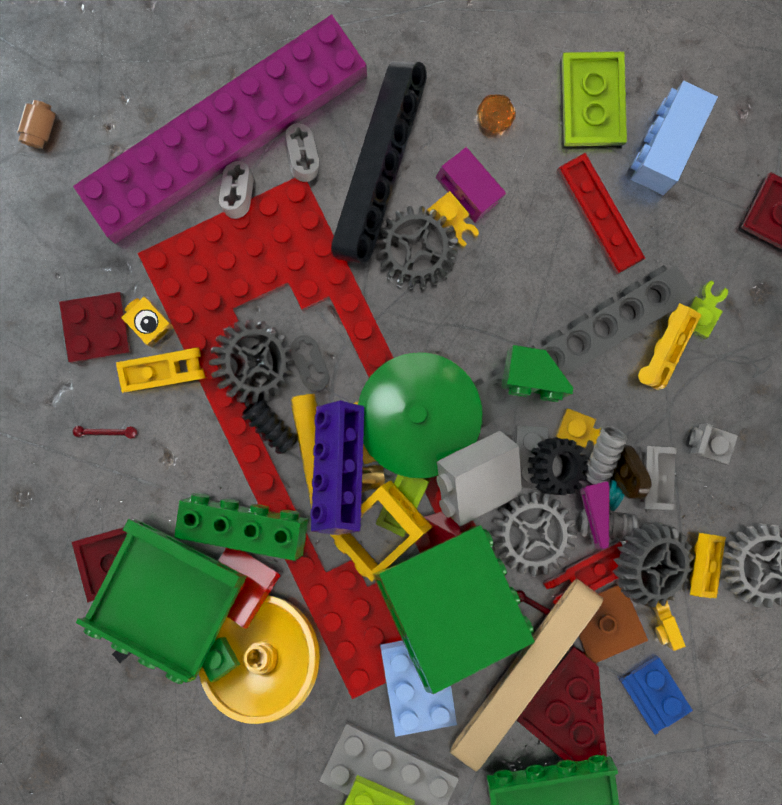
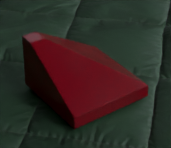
[424,512,461,547]

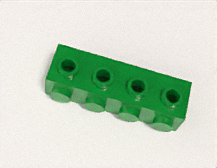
[174,493,308,561]

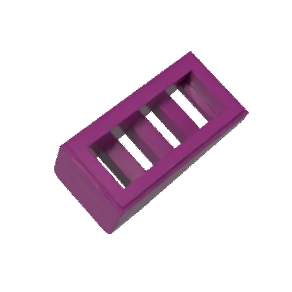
[580,481,609,550]

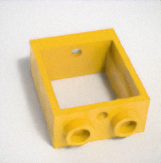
[330,480,432,582]

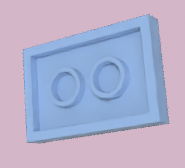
[380,641,457,737]

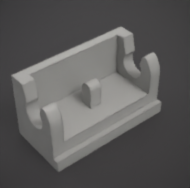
[639,446,677,510]

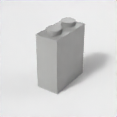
[436,431,522,526]

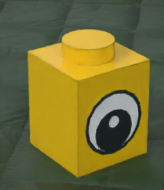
[121,297,173,348]

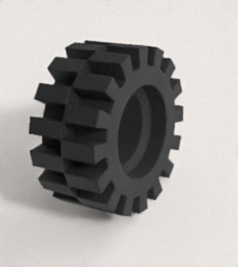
[528,438,588,495]

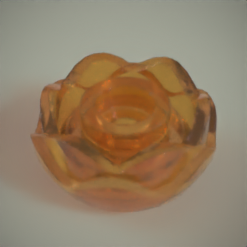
[477,94,516,132]

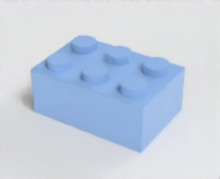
[631,81,718,195]

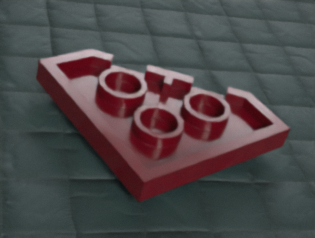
[516,644,607,762]

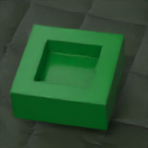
[202,637,240,682]

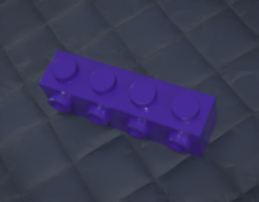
[310,400,364,535]

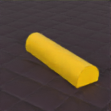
[290,394,317,509]

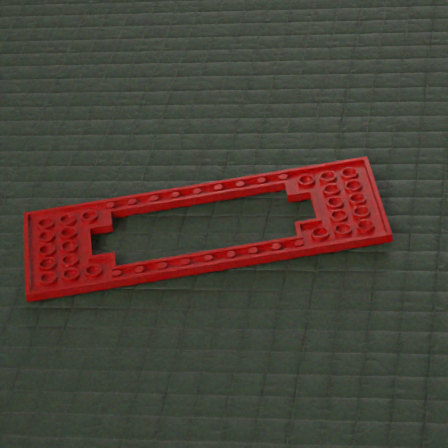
[138,178,476,699]

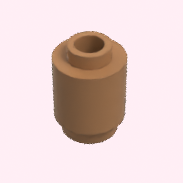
[17,100,56,149]

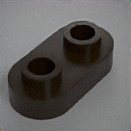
[613,445,652,499]

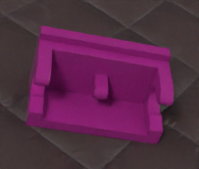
[435,147,506,223]

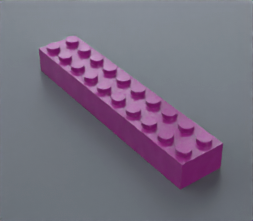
[73,14,367,244]

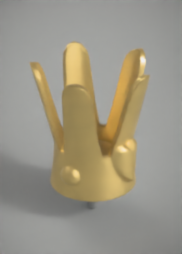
[362,465,393,492]

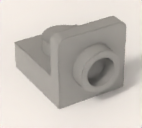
[689,423,738,465]

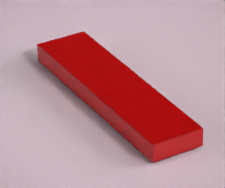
[557,153,646,275]

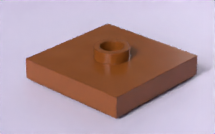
[578,584,648,663]

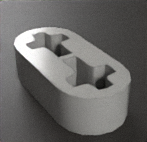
[285,123,319,182]
[219,161,254,218]

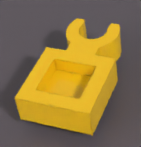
[426,191,479,248]
[555,408,601,448]
[653,601,686,651]

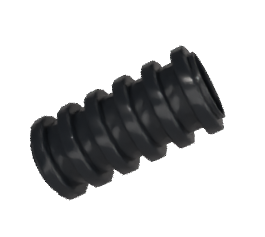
[241,398,297,454]

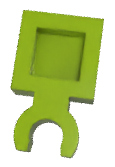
[688,280,728,339]

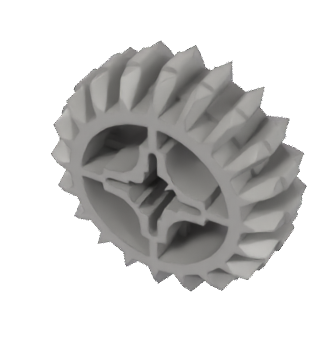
[492,492,577,577]
[722,523,782,609]

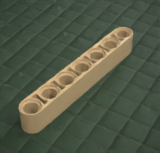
[450,579,603,772]

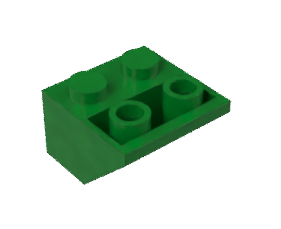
[501,345,573,402]

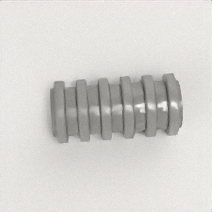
[583,427,628,484]
[579,509,639,541]

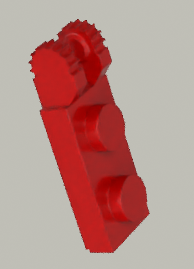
[543,541,623,605]

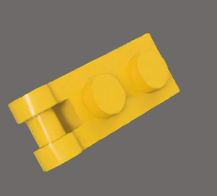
[638,303,701,390]
[116,347,205,393]

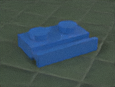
[619,656,693,735]

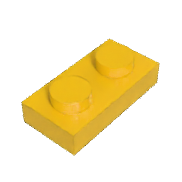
[690,533,726,598]

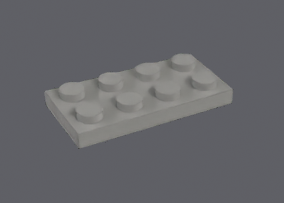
[319,722,459,805]

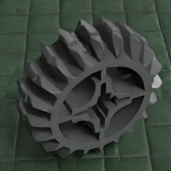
[375,206,458,289]
[209,319,294,404]
[612,522,695,608]

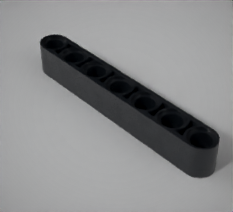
[331,61,427,263]

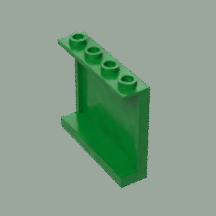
[76,519,247,684]
[373,525,535,694]
[486,755,619,805]

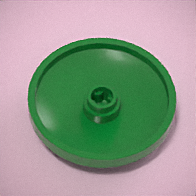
[358,352,483,479]

